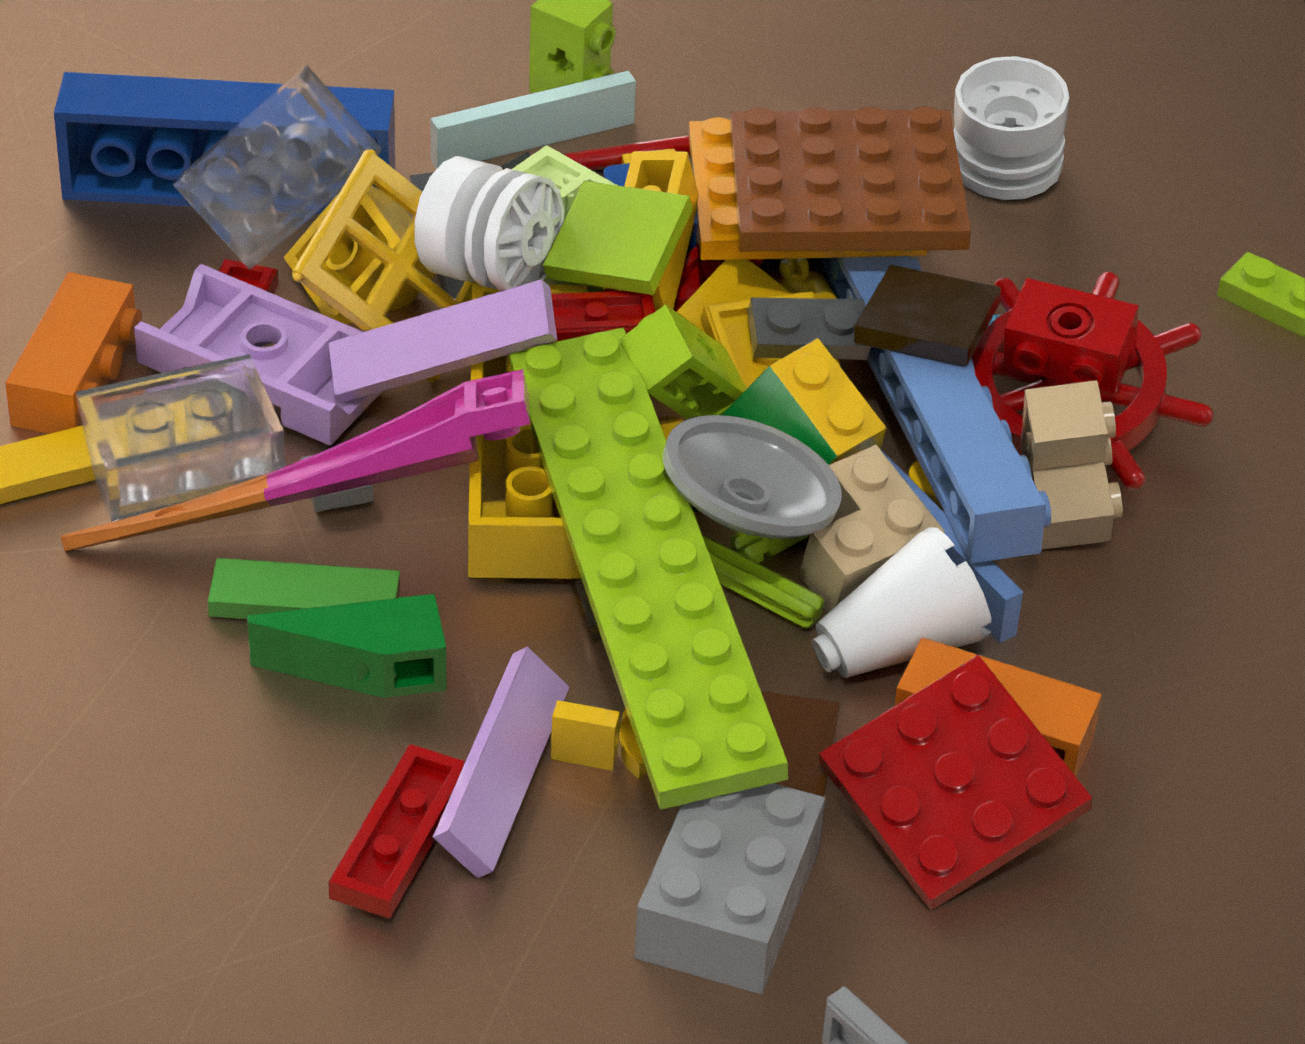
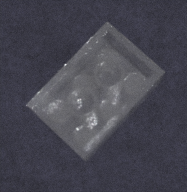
[173,64,381,270]

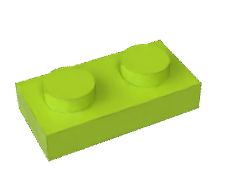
[1217,251,1305,338]

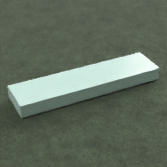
[430,70,636,169]

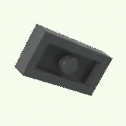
[747,297,871,360]

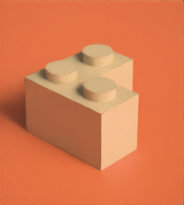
[1021,380,1123,550]
[799,445,945,613]

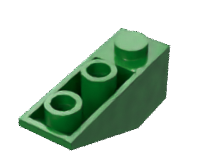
[247,594,446,698]

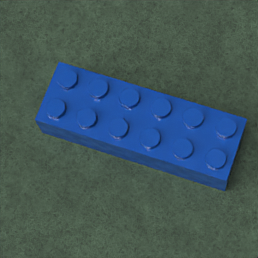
[54,72,395,214]

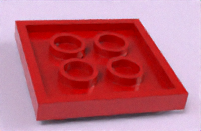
[819,654,1093,912]

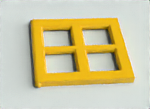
[292,149,477,383]

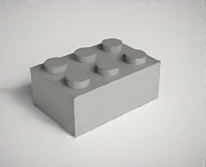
[634,783,825,995]

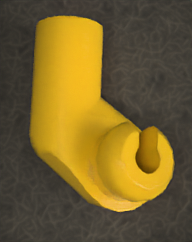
[778,258,837,299]

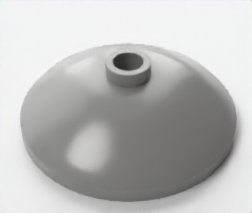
[663,415,842,539]

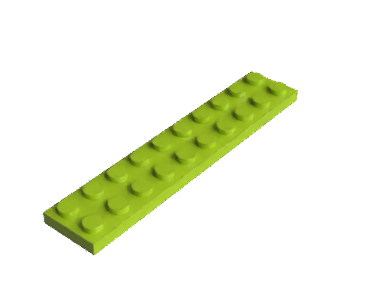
[509,327,788,810]

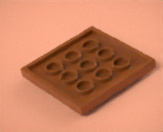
[730,106,971,252]

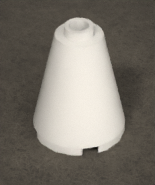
[812,527,992,678]

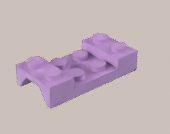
[134,264,382,446]

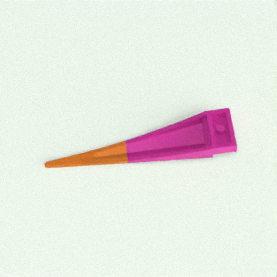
[60,369,530,552]

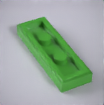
[208,558,400,619]

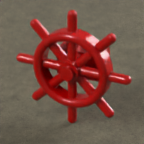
[971,272,1213,490]

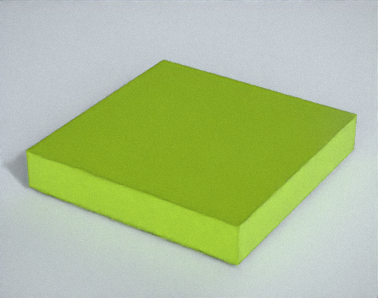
[543,181,693,295]

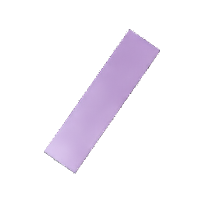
[329,279,557,402]
[433,646,569,878]

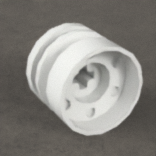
[954,56,1069,200]
[415,156,564,291]

